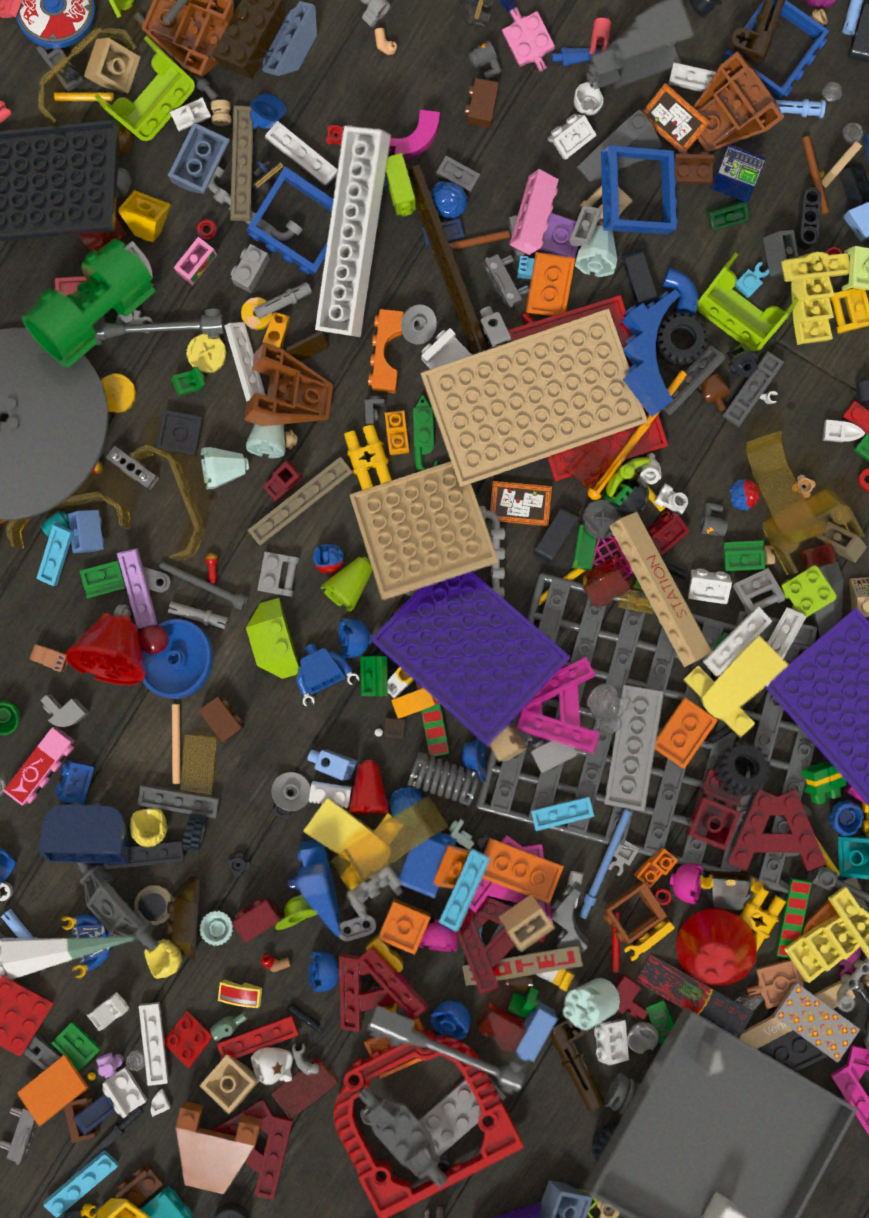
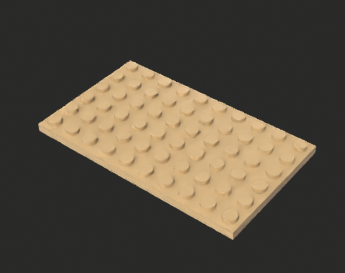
[421,309,648,487]

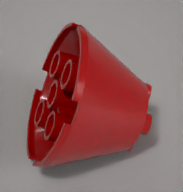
[66,613,146,685]
[676,908,757,987]

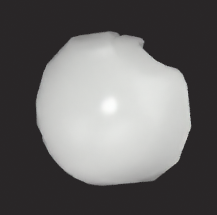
[574,82,604,115]

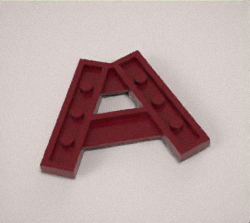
[727,789,826,871]
[456,897,548,995]
[339,945,428,1032]
[211,1098,293,1200]

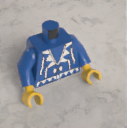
[61,914,113,978]

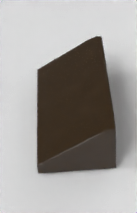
[286,331,328,362]

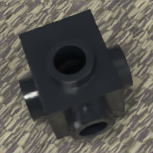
[726,343,759,379]

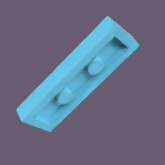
[36,524,74,586]
[531,796,594,831]

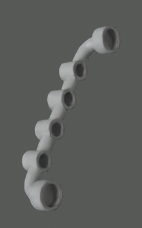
[208,166,303,241]
[479,506,505,599]
[836,957,869,1012]

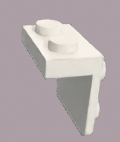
[421,329,472,369]

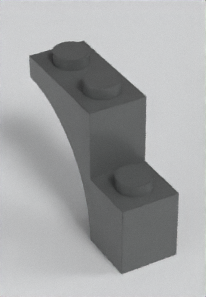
[550,881,589,954]

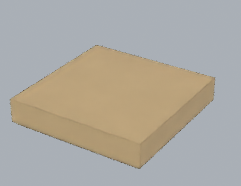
[821,142,862,188]

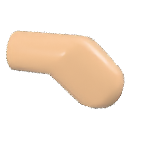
[375,28,397,55]

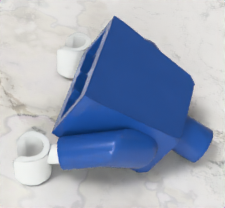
[296,644,359,706]

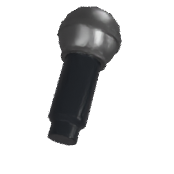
[853,978,869,1004]

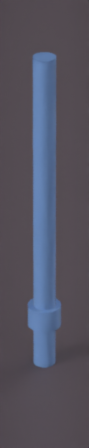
[579,808,632,919]

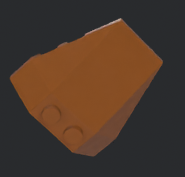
[142,0,234,77]
[693,52,784,152]

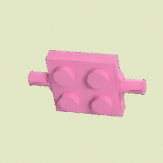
[502,8,555,72]

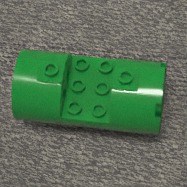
[22,239,155,368]

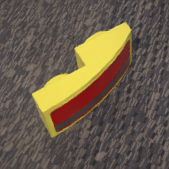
[218,980,262,1008]

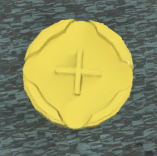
[187,334,227,373]

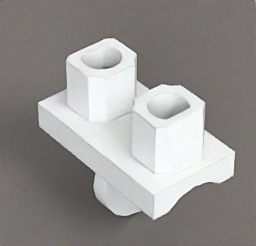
[170,98,211,132]

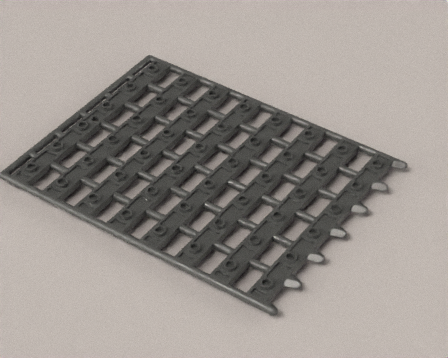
[476,573,815,893]

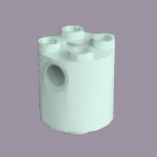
[563,978,620,1030]

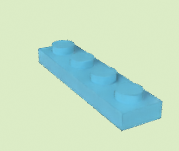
[439,849,491,932]
[43,1150,118,1218]

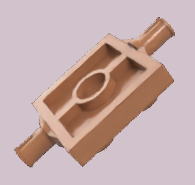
[746,959,805,1009]

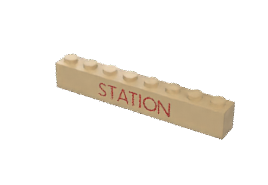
[609,512,712,667]

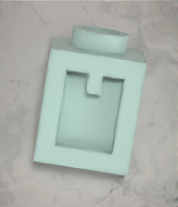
[449,819,474,850]

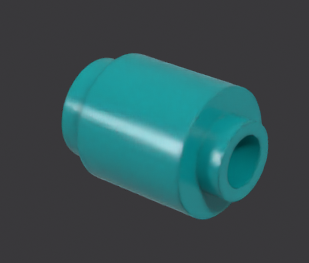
[40,510,69,537]

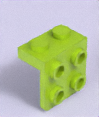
[781,565,837,617]

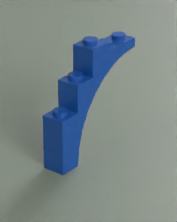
[622,289,680,417]

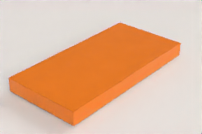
[483,838,564,904]

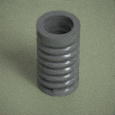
[408,751,479,806]
[604,1073,641,1115]

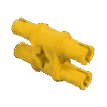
[344,424,392,490]
[739,888,786,951]

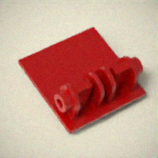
[164,1010,213,1069]

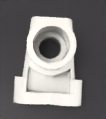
[654,483,688,515]

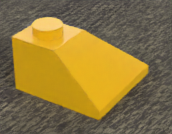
[118,190,171,242]
[97,1198,151,1218]

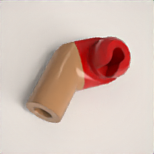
[261,954,291,972]

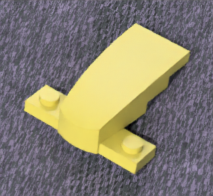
[782,252,850,345]
[683,636,788,738]
[304,797,403,888]
[784,887,869,983]

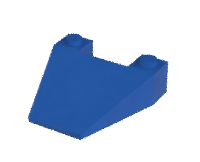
[296,839,341,936]

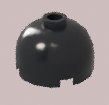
[610,474,649,514]

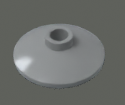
[401,304,437,344]
[271,772,311,811]

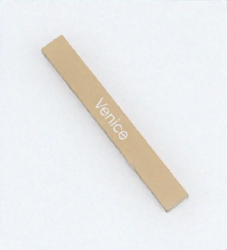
[740,980,856,1049]

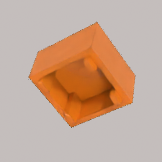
[378,898,430,955]

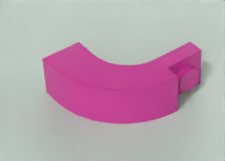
[388,110,440,160]

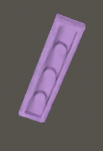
[117,548,158,629]

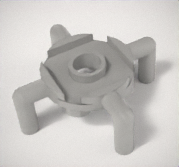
[347,865,404,921]

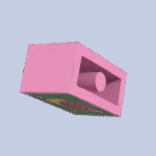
[174,237,217,285]

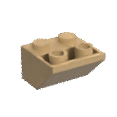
[499,894,554,951]

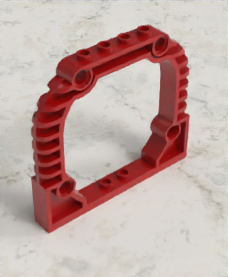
[334,1029,524,1218]

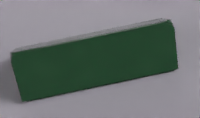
[706,199,750,232]

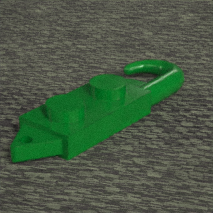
[413,395,438,472]

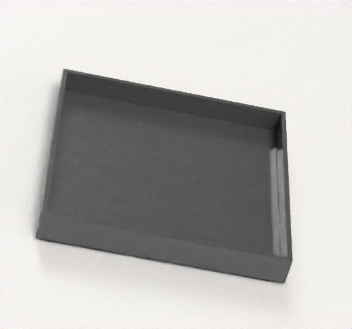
[584,1007,858,1218]

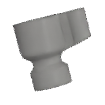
[360,0,390,27]

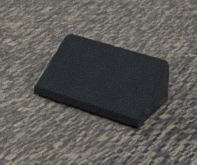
[839,165,869,209]

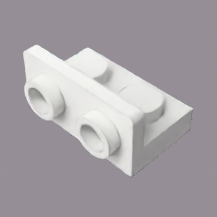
[547,114,596,159]
[687,569,732,604]
[594,1019,629,1065]
[102,1066,147,1118]

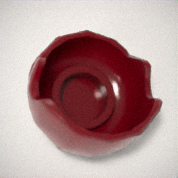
[139,625,169,655]

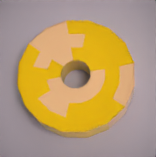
[241,297,273,330]

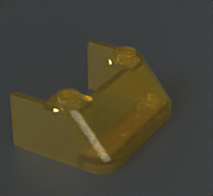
[763,489,865,575]

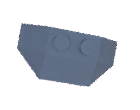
[262,1,317,76]

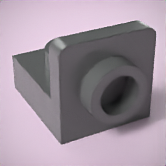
[365,396,385,426]

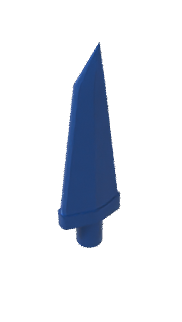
[552,47,602,66]

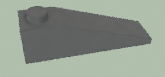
[577,110,662,182]
[799,561,843,638]

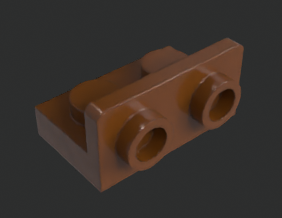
[674,151,715,184]
[115,1164,164,1207]

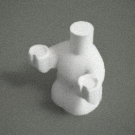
[634,453,661,484]

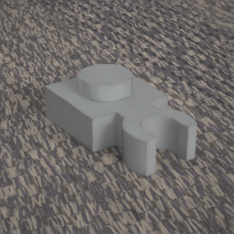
[115,310,153,333]
[608,838,639,876]

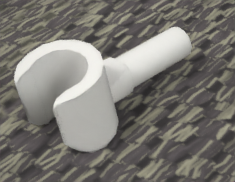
[760,391,778,404]

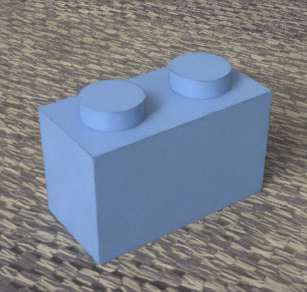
[68,510,104,553]

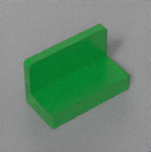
[571,524,597,571]

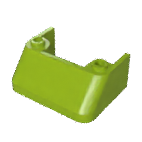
[95,36,195,141]
[697,252,799,351]

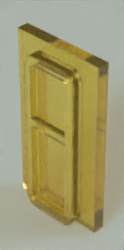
[180,735,217,796]

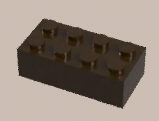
[212,0,290,79]

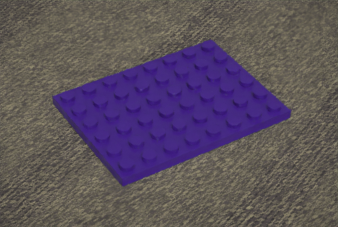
[371,571,570,747]
[765,608,869,806]

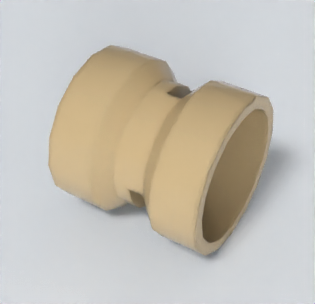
[211,100,231,126]

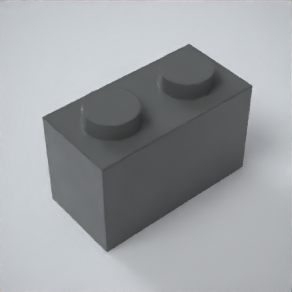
[763,230,799,277]

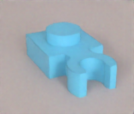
[735,262,769,298]

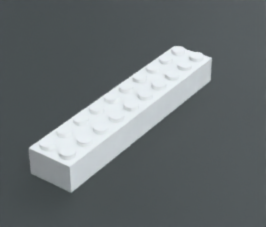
[315,126,391,337]

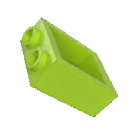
[385,153,416,216]

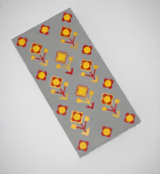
[773,982,860,1062]

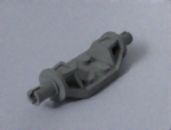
[73,863,160,953]
[357,1086,448,1188]

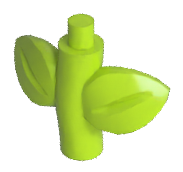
[606,457,651,497]

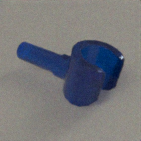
[287,863,304,889]

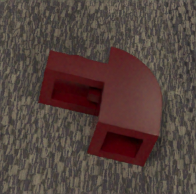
[262,461,303,501]
[614,972,648,1019]

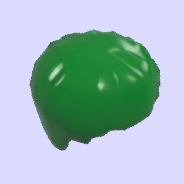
[0,700,21,735]

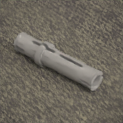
[254,282,312,319]
[168,601,229,630]

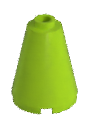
[321,557,373,612]

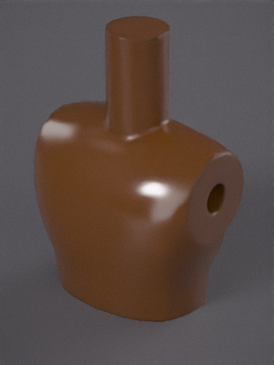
[701,374,729,412]

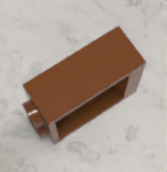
[602,882,667,944]

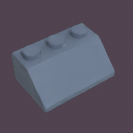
[168,123,230,194]
[540,1180,593,1218]

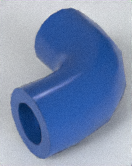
[662,267,699,317]

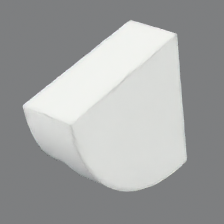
[151,1088,171,1117]

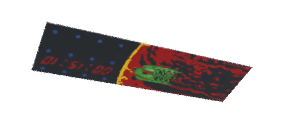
[636,954,753,1039]

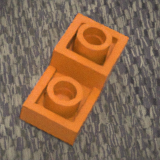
[634,848,678,889]

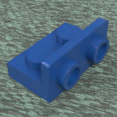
[55,759,94,804]

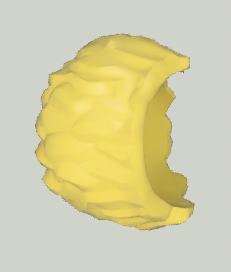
[130,808,167,847]
[144,939,182,979]

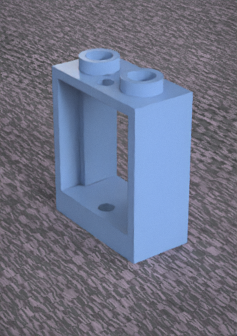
[514,1001,557,1062]

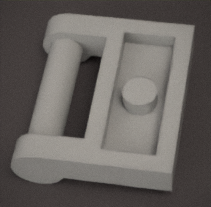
[258,552,300,597]
[733,568,785,615]

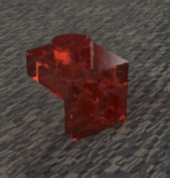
[801,543,836,570]

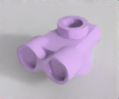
[96,1053,124,1078]

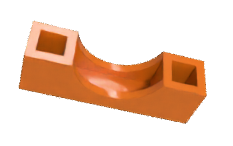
[368,309,404,393]

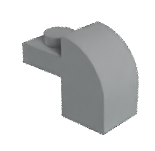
[41,694,89,727]

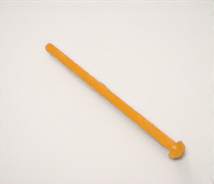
[588,370,687,500]

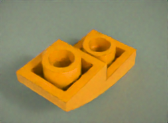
[385,411,409,455]
[391,688,435,719]

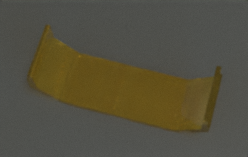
[38,28,137,124]
[746,430,826,545]
[130,444,205,561]
[6,492,130,549]
[331,796,448,891]

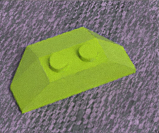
[246,598,300,679]

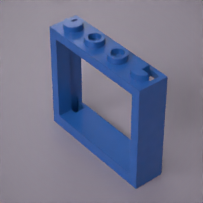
[722,0,829,100]
[601,145,678,234]
[246,167,334,275]

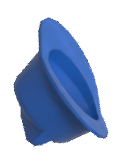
[250,94,287,129]
[462,738,487,782]

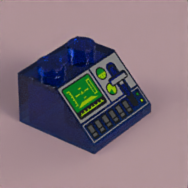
[711,144,766,203]

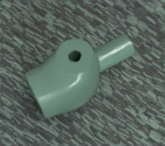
[210,1012,248,1041]

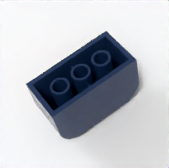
[39,802,131,864]

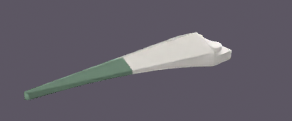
[0,935,136,979]

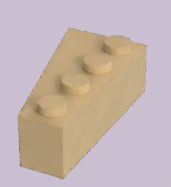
[490,722,527,761]

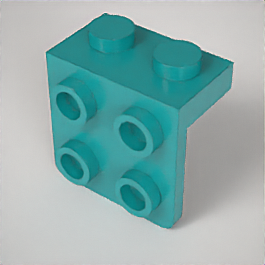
[140,1185,194,1218]

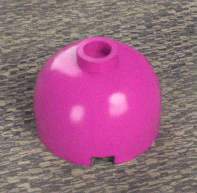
[670,863,704,904]
[418,919,458,952]

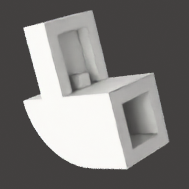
[87,992,129,1031]

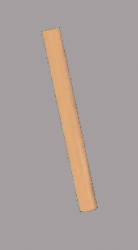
[172,704,180,784]

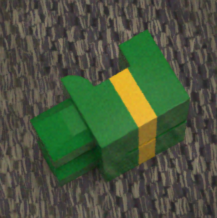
[801,760,846,804]

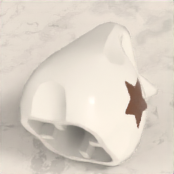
[251,1047,293,1085]

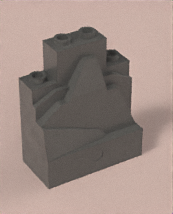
[586,0,693,90]

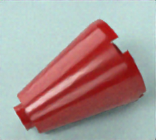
[349,760,389,815]

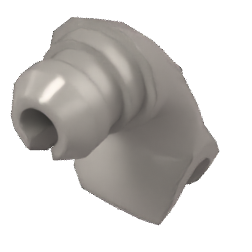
[292,1043,319,1076]

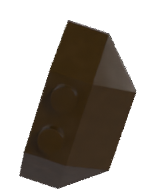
[166,876,200,960]

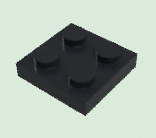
[156,410,203,457]

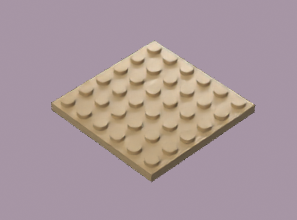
[350,461,498,600]

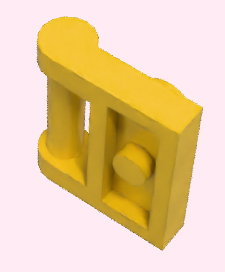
[829,288,869,334]

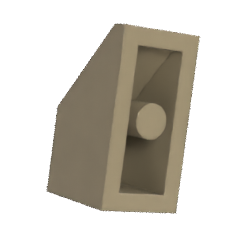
[817,521,867,563]

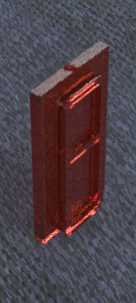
[271,1057,338,1119]

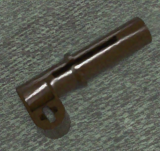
[728,0,786,62]
[549,1017,605,1111]

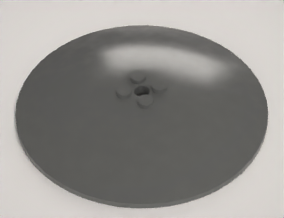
[0,328,109,520]

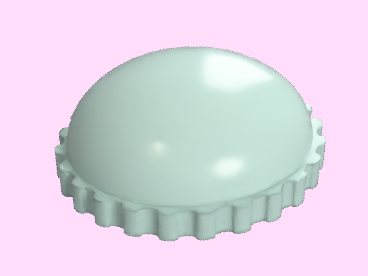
[200,911,233,946]

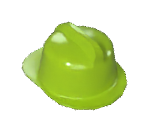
[275,895,317,930]

